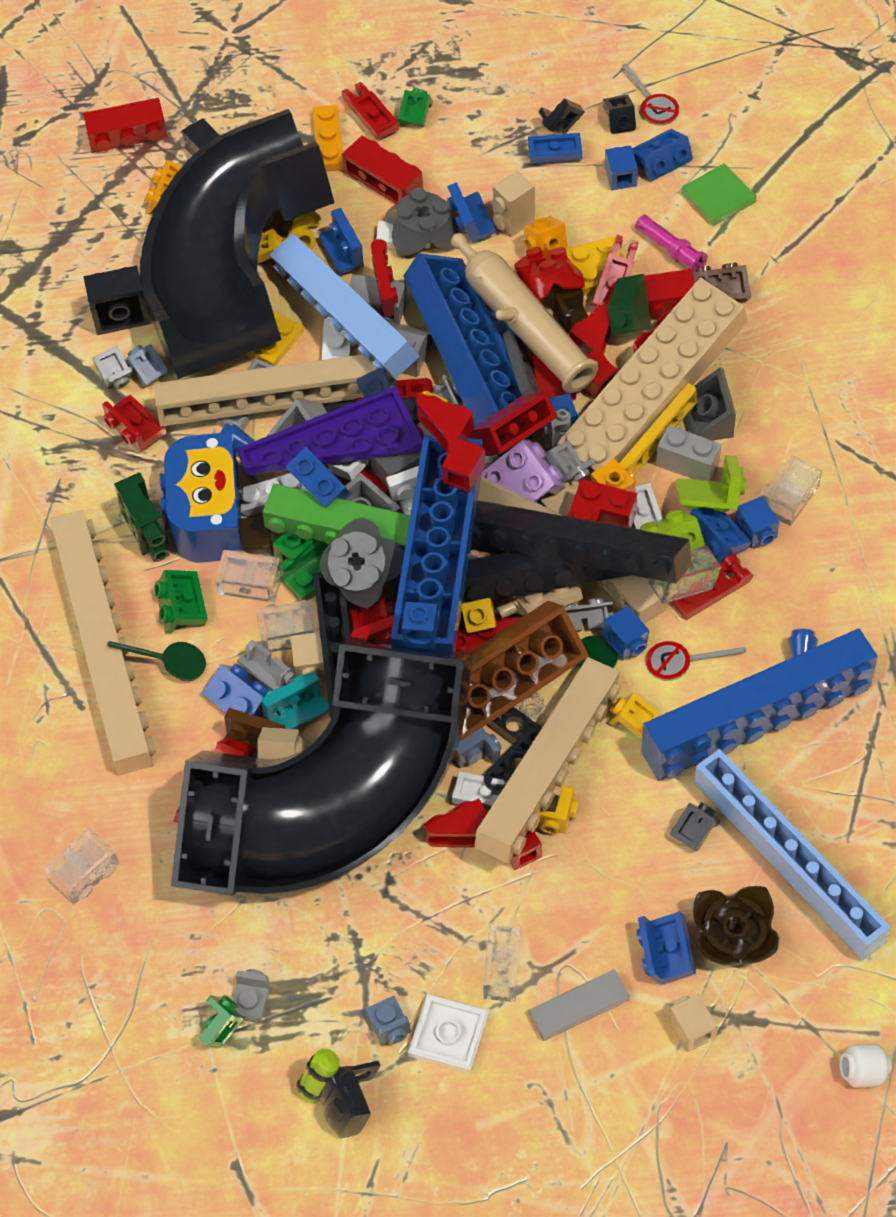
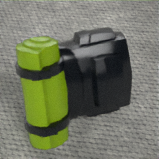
[296,1048,381,1138]

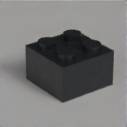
[83,265,150,335]

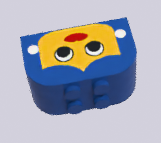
[160,432,244,563]

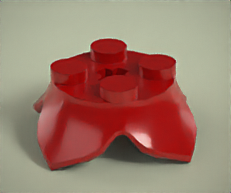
[514,247,585,301]

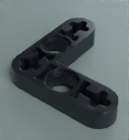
[484,696,542,795]

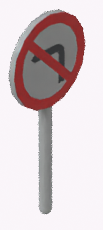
[622,64,679,126]
[646,641,746,681]

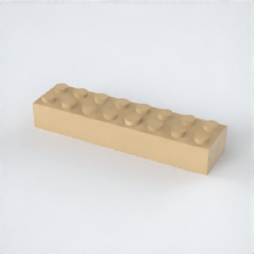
[557,277,747,478]

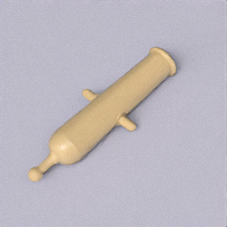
[451,233,598,394]

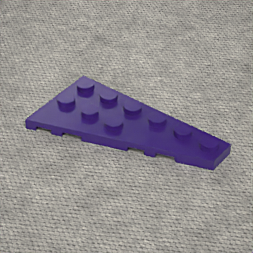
[236,386,423,475]

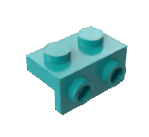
[261,671,329,729]

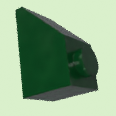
[608,274,652,335]

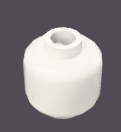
[840,1044,892,1088]

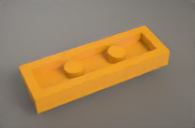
[313,105,343,172]

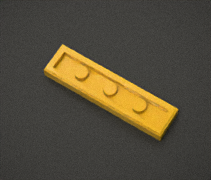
[619,383,698,476]

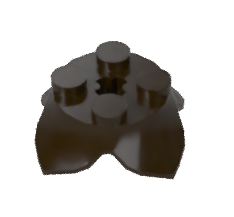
[693,886,779,968]

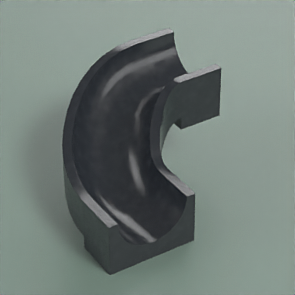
[140,109,335,379]
[171,637,473,896]

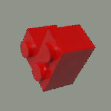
[567,479,638,528]

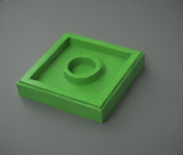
[681,163,757,226]

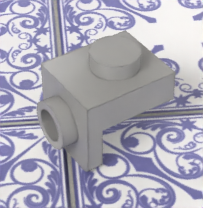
[92,346,134,389]
[545,440,596,483]

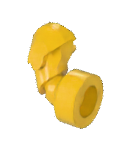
[287,210,321,250]

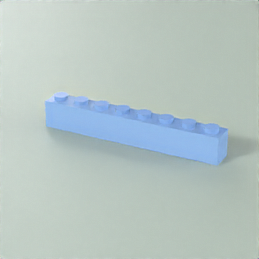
[269,233,420,379]
[694,749,891,961]

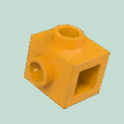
[523,216,568,250]
[591,458,637,493]

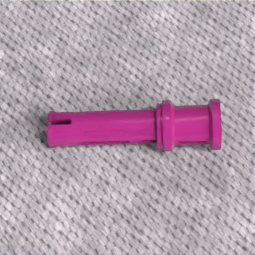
[635,214,708,273]

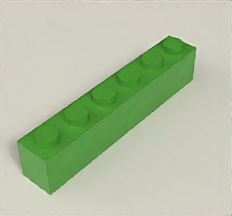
[263,483,411,552]

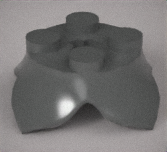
[386,188,459,256]
[320,518,405,608]

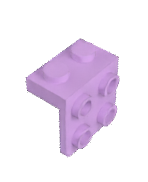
[481,439,566,502]

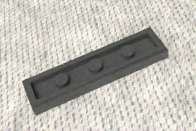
[502,330,540,395]

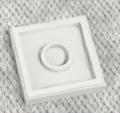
[408,994,489,1074]

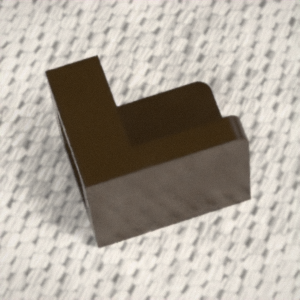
[554,289,588,333]
[239,516,273,559]

